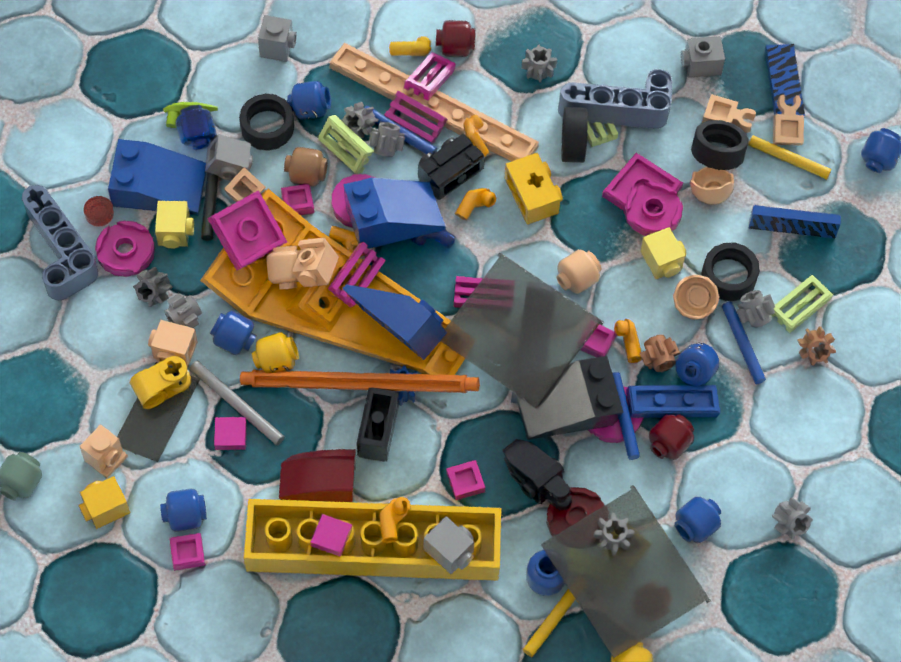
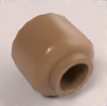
[284,147,328,187]

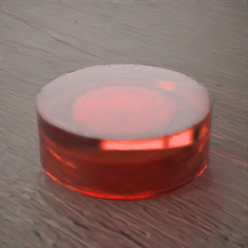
[83,196,114,226]

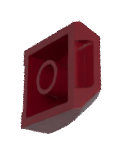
[279,449,356,502]

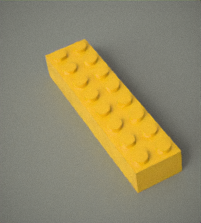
[244,499,501,581]

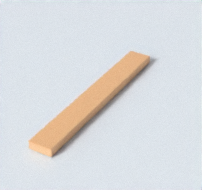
[330,43,539,161]

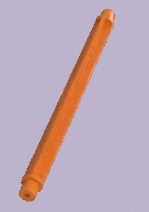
[240,369,480,393]

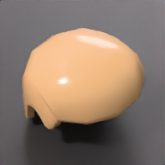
[690,167,734,205]
[673,275,719,320]

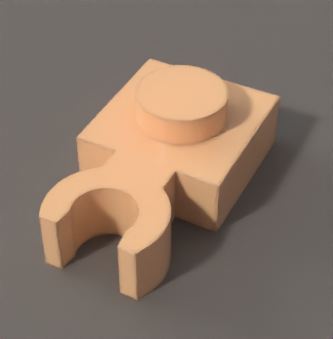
[702,94,756,133]
[773,95,804,146]

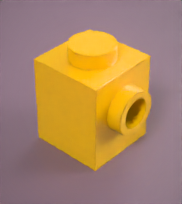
[78,476,130,529]

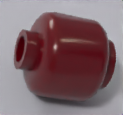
[436,20,476,57]
[649,414,694,460]

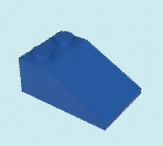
[108,139,206,215]
[343,178,446,249]
[342,284,447,360]

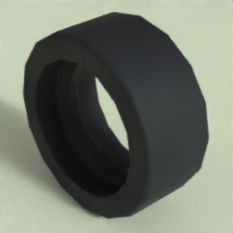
[239,93,294,151]
[561,107,588,163]
[691,120,749,170]
[701,242,760,301]

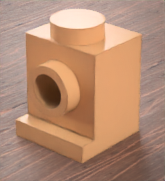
[224,167,266,202]
[292,238,339,287]
[79,424,128,478]

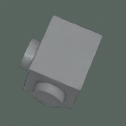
[258,15,297,62]
[681,36,725,78]
[205,134,253,180]
[424,516,474,574]

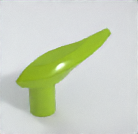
[163,102,218,128]

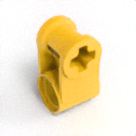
[129,356,191,409]

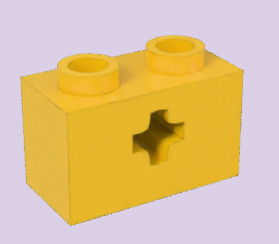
[504,152,563,225]

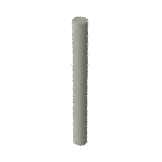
[190,360,285,446]

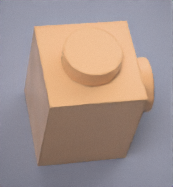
[148,320,198,368]

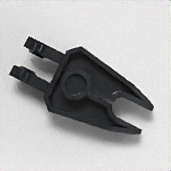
[502,439,572,511]

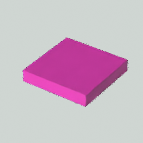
[602,152,683,214]
[207,190,287,271]

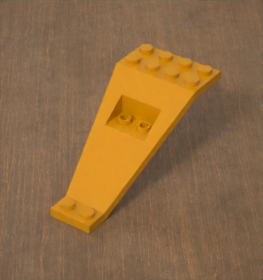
[200,189,476,375]

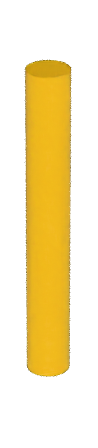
[748,135,832,180]
[523,576,588,657]

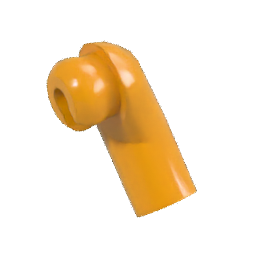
[463,114,489,157]
[455,188,496,221]
[329,225,363,257]
[614,319,642,363]
[379,497,411,543]

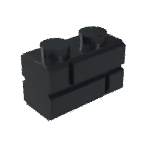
[418,134,485,200]
[356,387,399,462]

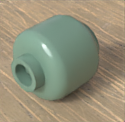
[0,452,42,500]

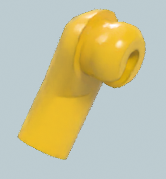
[389,36,431,56]

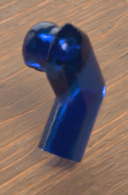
[411,230,456,249]

